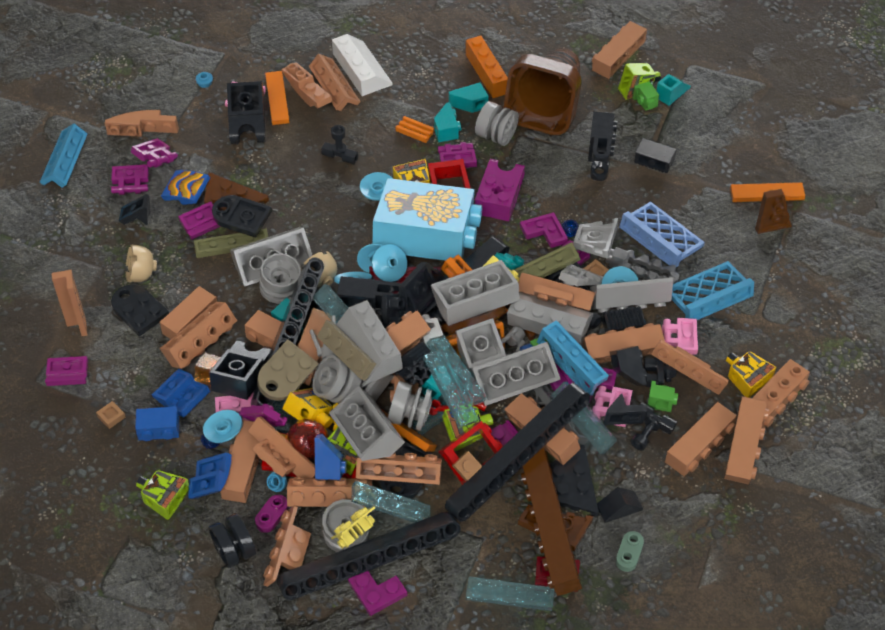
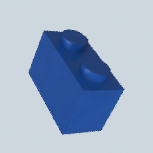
[135,406,179,441]

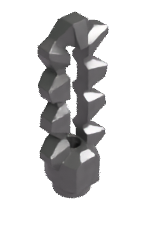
[605,247,679,284]

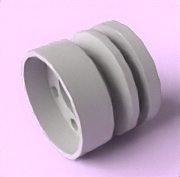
[475,101,519,146]
[259,253,301,304]
[388,381,432,431]

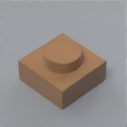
[583,260,609,277]
[96,401,126,429]
[452,451,482,481]

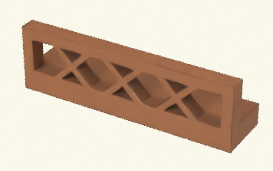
[309,54,361,111]
[52,270,88,336]

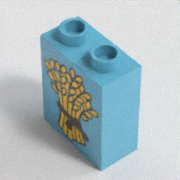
[373,178,482,261]

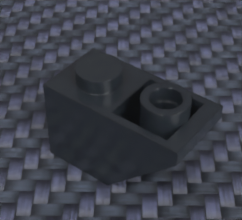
[609,346,647,386]

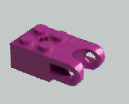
[475,158,525,221]

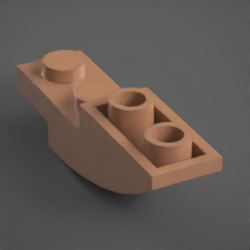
[282,63,332,108]
[105,110,179,137]

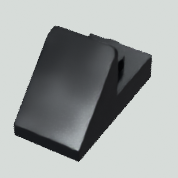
[119,194,150,225]
[603,394,647,425]

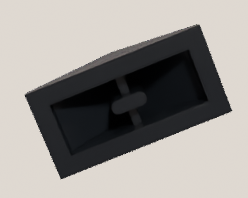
[597,487,643,523]

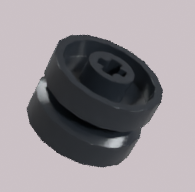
[208,513,256,569]

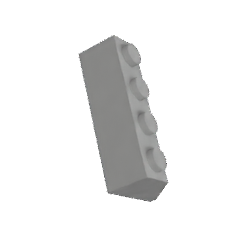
[230,227,313,286]
[431,260,519,326]
[590,277,673,313]
[507,292,593,345]
[336,300,403,385]
[470,342,561,406]
[329,386,405,461]

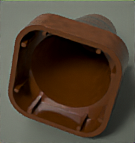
[504,48,582,135]

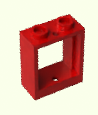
[428,159,471,189]
[438,421,503,485]

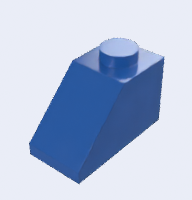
[315,434,347,480]

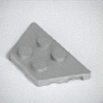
[573,218,618,258]

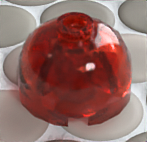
[287,418,329,460]

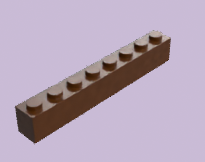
[521,447,582,596]

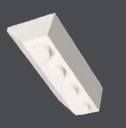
[332,34,392,96]

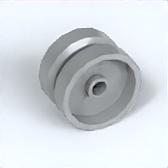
[312,355,361,404]
[322,499,369,552]

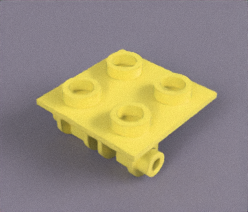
[331,507,375,549]

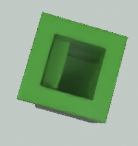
[633,81,659,111]
[648,381,678,412]

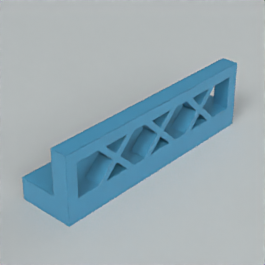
[40,124,87,187]
[537,320,609,396]

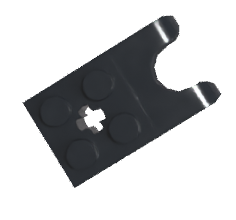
[227,81,266,144]
[588,111,617,181]
[337,276,401,318]
[209,340,271,400]

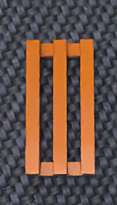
[396,116,435,143]

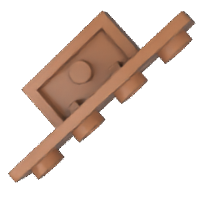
[518,273,595,311]
[651,340,729,394]
[249,416,315,478]
[263,506,311,587]

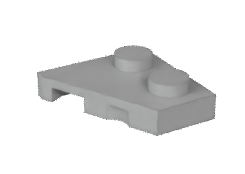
[559,264,603,286]

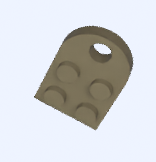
[257,340,319,401]

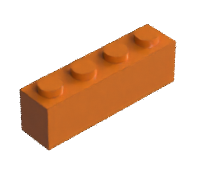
[466,36,508,99]

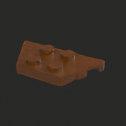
[204,172,269,211]

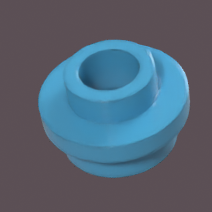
[196,72,213,88]
[267,472,287,492]

